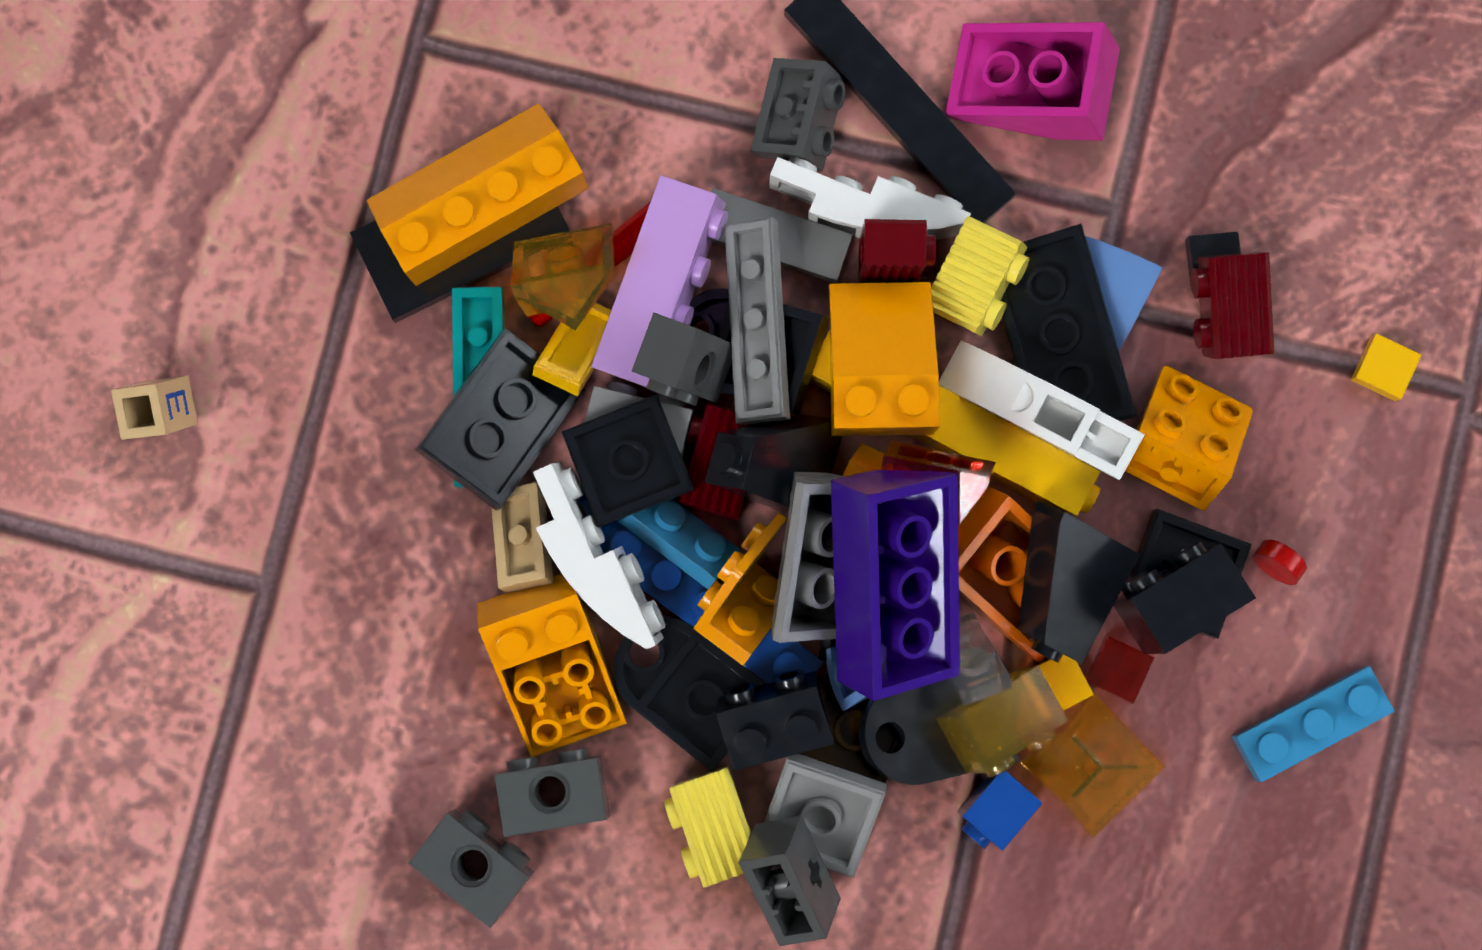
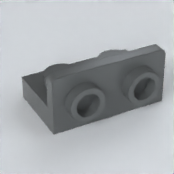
[750,58,845,172]

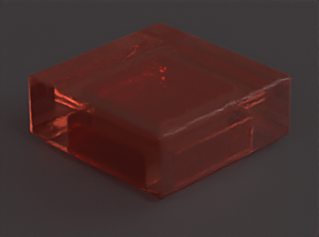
[1086,636,1154,704]

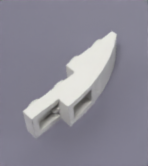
[769,157,971,240]
[939,340,1145,480]
[533,462,665,649]

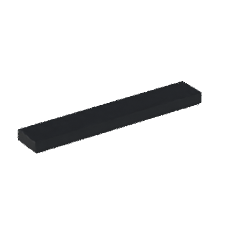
[784,0,1016,224]

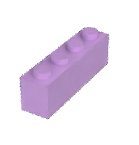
[591,175,728,387]

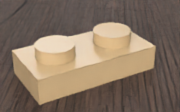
[492,482,553,593]

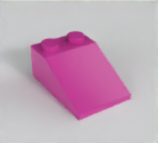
[945,22,1120,141]

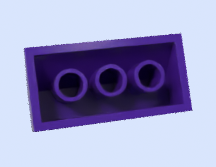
[831,470,960,701]

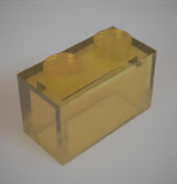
[936,666,1069,777]

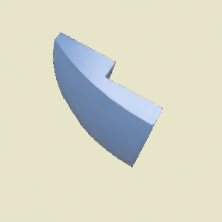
[1086,236,1163,351]

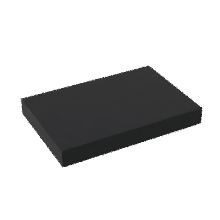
[414,328,585,510]

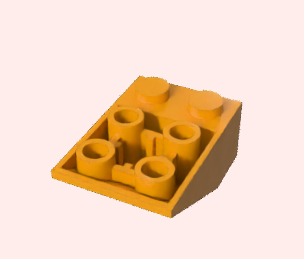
[477,573,627,757]

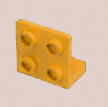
[1125,366,1253,511]
[693,512,787,665]

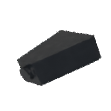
[704,414,842,513]
[1018,500,1140,664]

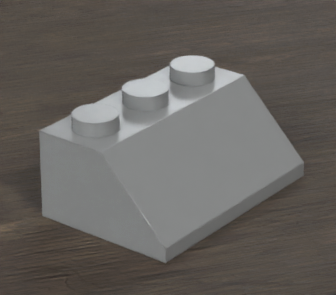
[771,472,844,643]

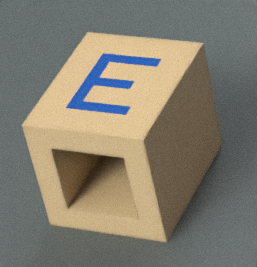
[111,375,198,440]

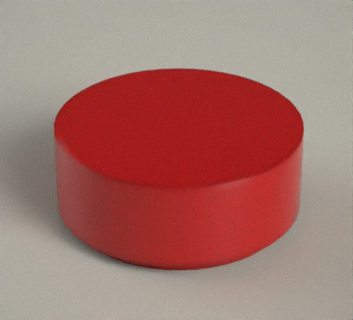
[1252,539,1307,585]

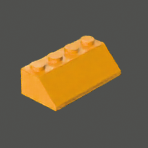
[366,103,589,286]

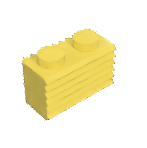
[931,216,1030,337]
[663,765,752,888]

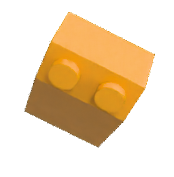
[829,282,940,436]

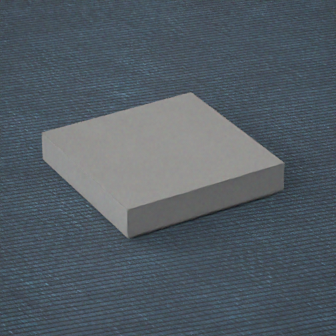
[764,754,887,878]

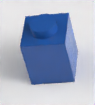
[957,767,1042,851]

